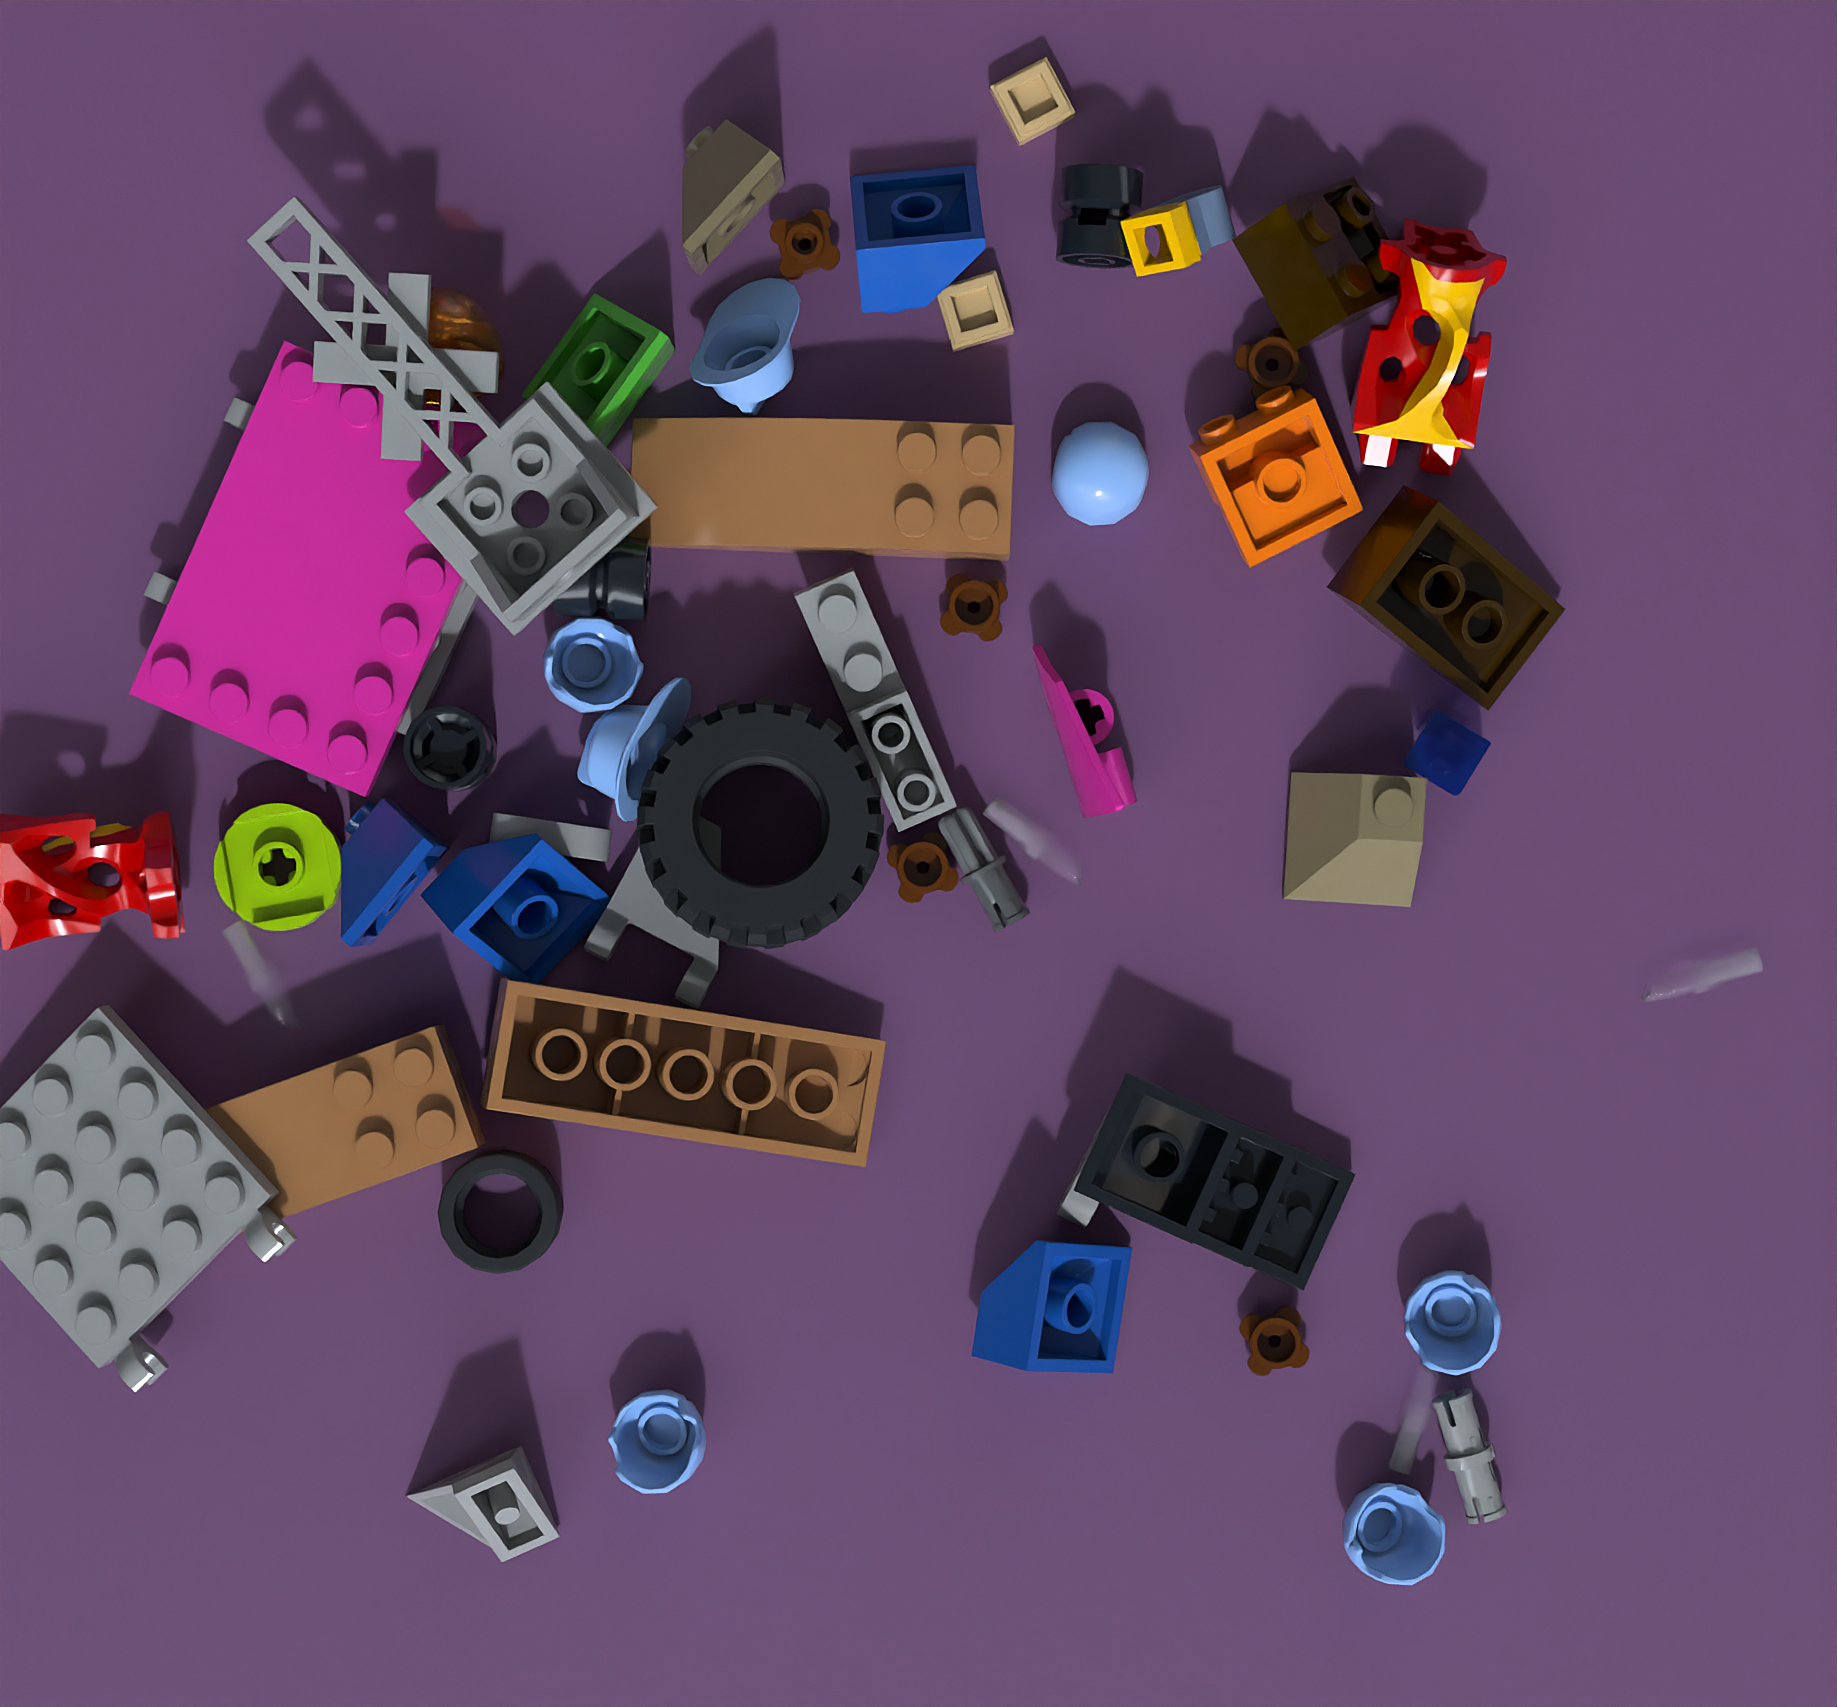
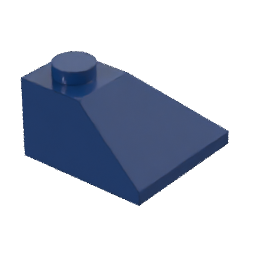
[849,165,986,313]
[341,798,451,947]
[420,833,612,984]
[971,1240,1132,1373]

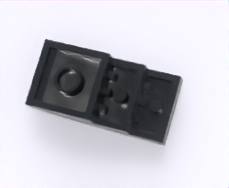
[1073,1072,1356,1291]

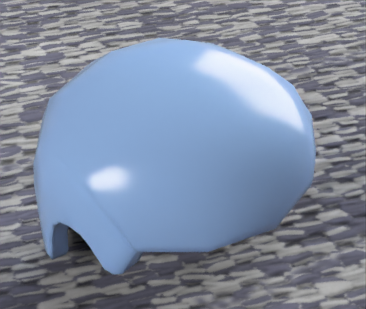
[1051,422,1149,526]
[542,616,644,713]
[1403,1270,1502,1376]
[608,1389,707,1494]
[1342,1482,1446,1585]

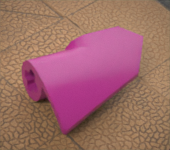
[1032,644,1138,818]

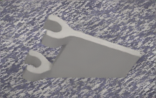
[584,816,722,1010]

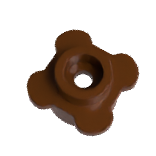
[770,209,840,280]
[1234,328,1309,400]
[940,573,1008,642]
[887,832,959,904]
[1239,1306,1310,1376]

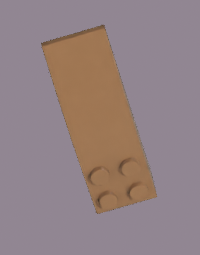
[628,418,1015,561]
[480,978,887,1167]
[204,1024,487,1234]

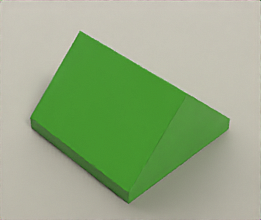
[521,293,675,447]

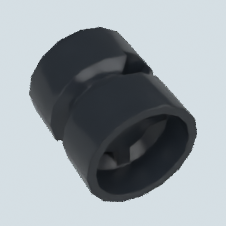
[1056,164,1143,269]
[553,537,652,621]
[403,706,497,792]

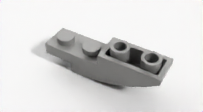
[793,568,957,832]

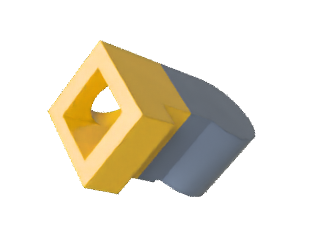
[1120,185,1236,277]

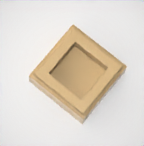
[990,57,1076,146]
[936,270,1014,352]

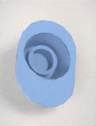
[689,278,801,416]
[577,678,691,822]

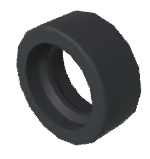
[437,1149,564,1274]

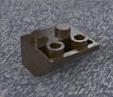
[1232,176,1399,351]

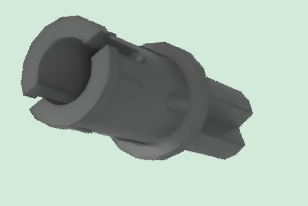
[938,806,1031,932]

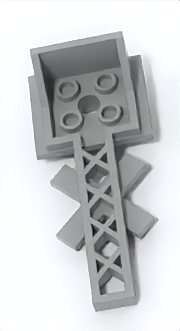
[247,196,659,636]

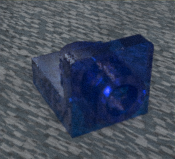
[1404,708,1491,796]

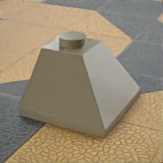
[682,119,785,276]
[1282,772,1427,907]

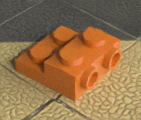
[1188,385,1364,568]

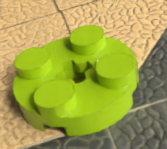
[214,803,342,931]

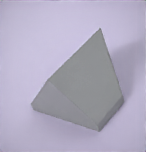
[406,1445,560,1562]

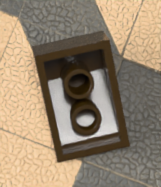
[1327,485,1565,711]

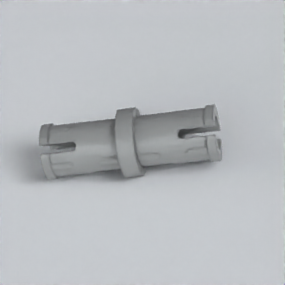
[1431,1388,1507,1524]

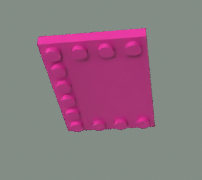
[129,340,488,798]

